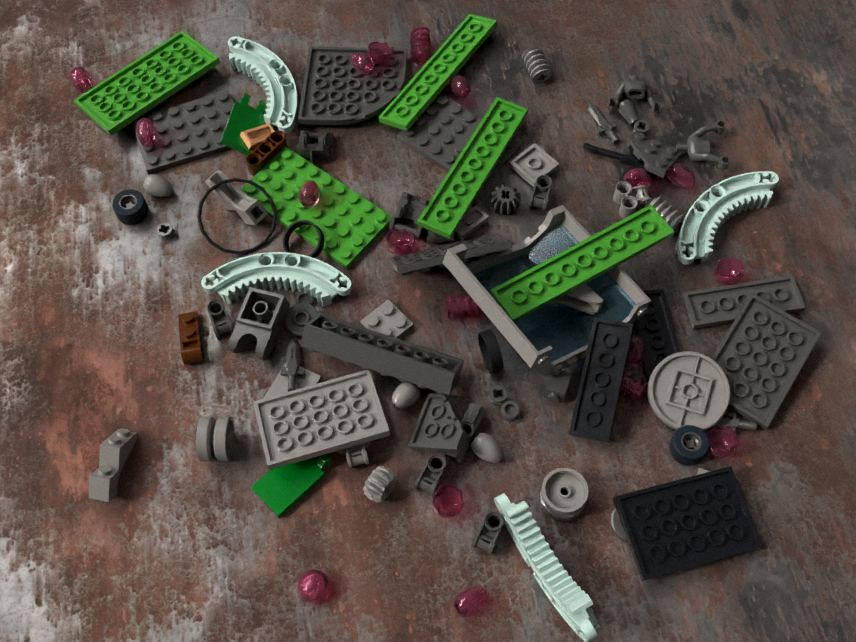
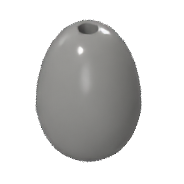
[143,174,173,197]
[391,382,420,409]
[471,433,503,463]

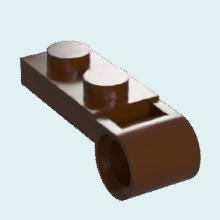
[178,311,204,365]

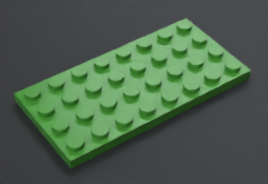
[74,31,221,136]
[240,147,392,269]

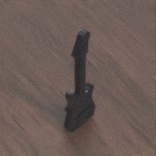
[583,143,651,177]

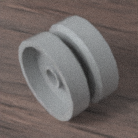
[196,416,235,461]
[539,468,589,521]

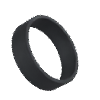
[283,220,325,258]
[478,329,504,374]

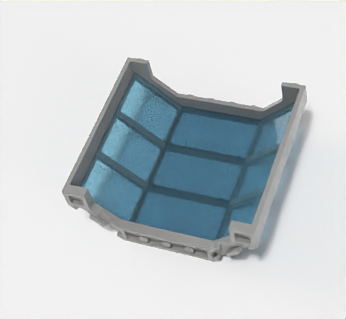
[442,205,651,377]

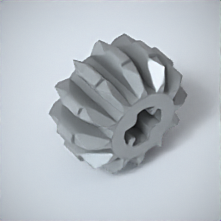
[363,466,397,503]

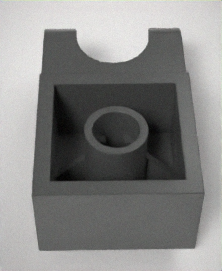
[228,287,290,361]

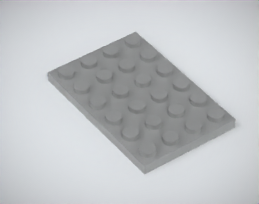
[253,370,390,470]

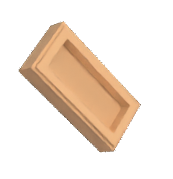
[240,123,274,149]

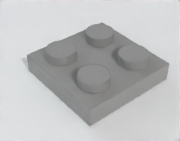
[509,143,559,187]
[360,299,414,339]

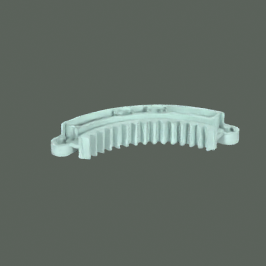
[228,36,299,134]
[676,171,779,265]
[201,252,352,307]
[494,493,600,642]

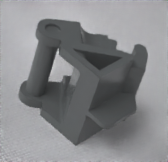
[297,130,334,164]
[389,192,429,240]

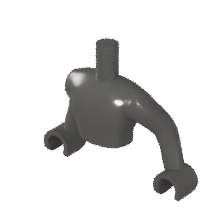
[607,75,663,114]
[676,120,729,170]

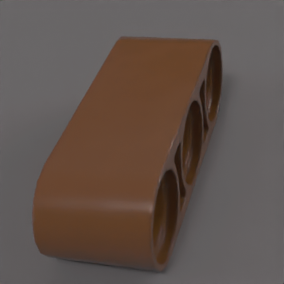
[246,131,288,176]

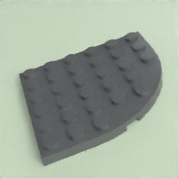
[298,46,408,125]

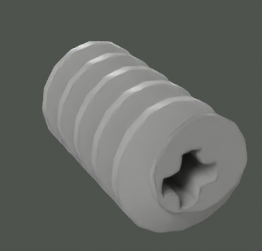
[522,47,552,84]
[644,196,684,233]

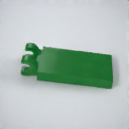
[220,93,266,156]
[251,454,332,518]

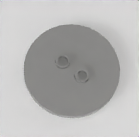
[647,351,730,430]

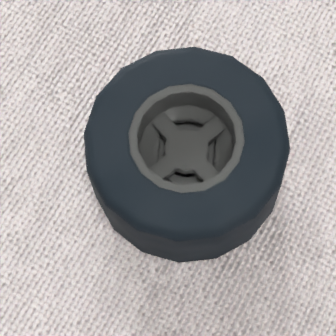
[112,189,148,225]
[669,425,710,466]

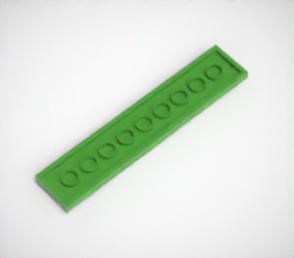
[378,14,498,131]
[417,97,528,239]
[491,205,674,322]

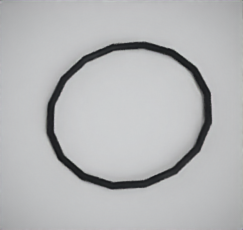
[197,178,277,255]

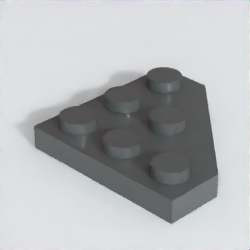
[626,132,681,178]
[408,393,467,453]

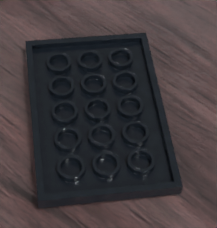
[613,466,764,582]

